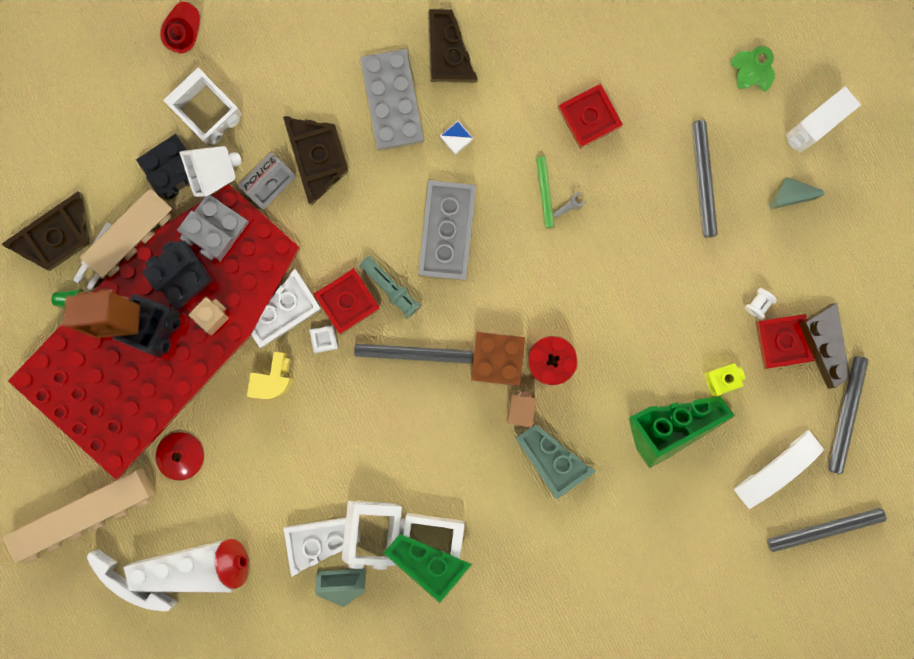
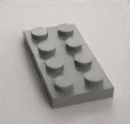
[360,49,424,151]
[418,180,476,281]

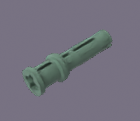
[359,256,422,319]

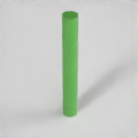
[536,156,555,228]

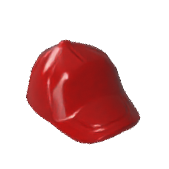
[160,1,200,54]

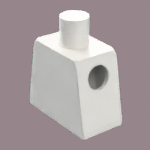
[179,146,241,197]

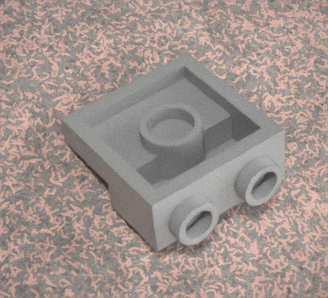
[177,195,249,261]

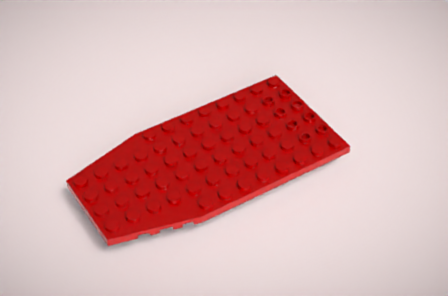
[8,184,300,480]

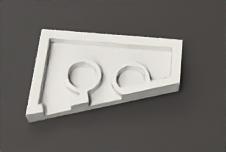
[251,269,322,348]
[284,517,361,577]

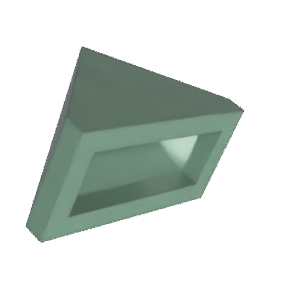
[769,177,824,210]
[316,568,366,607]

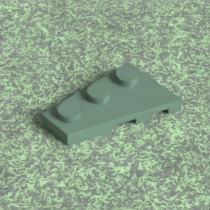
[515,424,596,499]

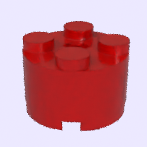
[527,336,578,385]

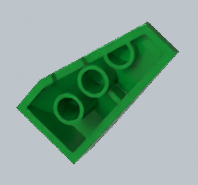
[629,396,735,468]

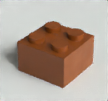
[63,289,140,338]
[471,332,525,386]

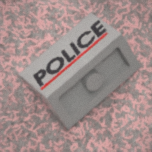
[238,152,296,210]

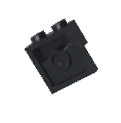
[136,134,190,200]
[142,241,214,310]
[112,293,181,358]

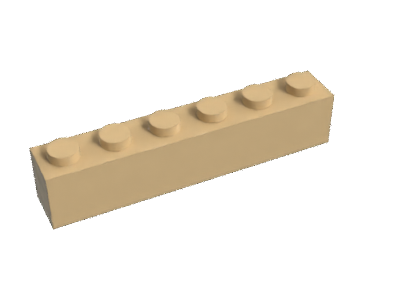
[3,469,155,564]

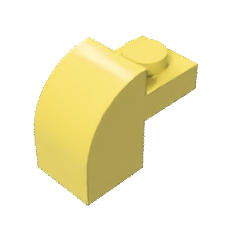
[247,351,293,399]

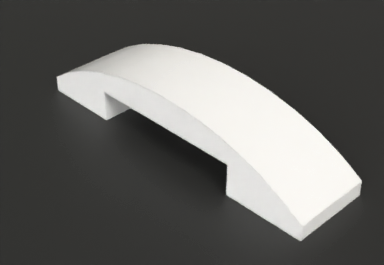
[733,430,824,509]
[87,549,178,611]

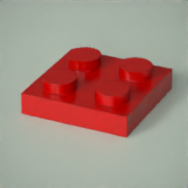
[558,83,623,149]
[314,268,380,335]
[756,314,815,369]

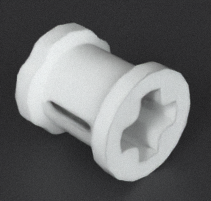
[745,288,777,320]

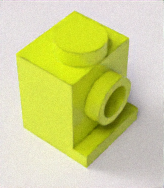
[703,363,745,396]

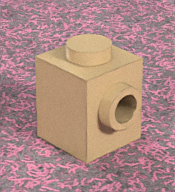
[189,297,229,335]

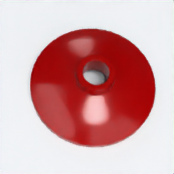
[156,432,204,481]
[215,539,249,589]

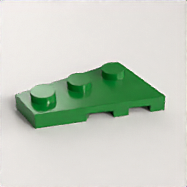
[383,534,472,603]

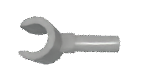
[553,192,586,218]

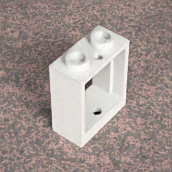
[163,68,243,146]
[785,86,861,153]
[342,501,402,570]
[399,513,464,559]

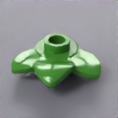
[730,46,775,92]

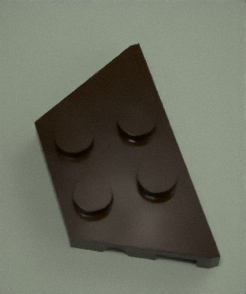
[283,116,349,205]
[2,191,90,271]

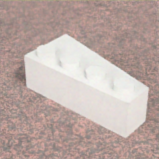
[124,539,234,592]

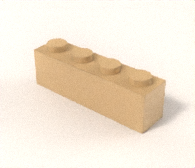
[80,188,172,279]

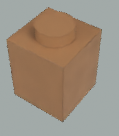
[507,391,537,427]

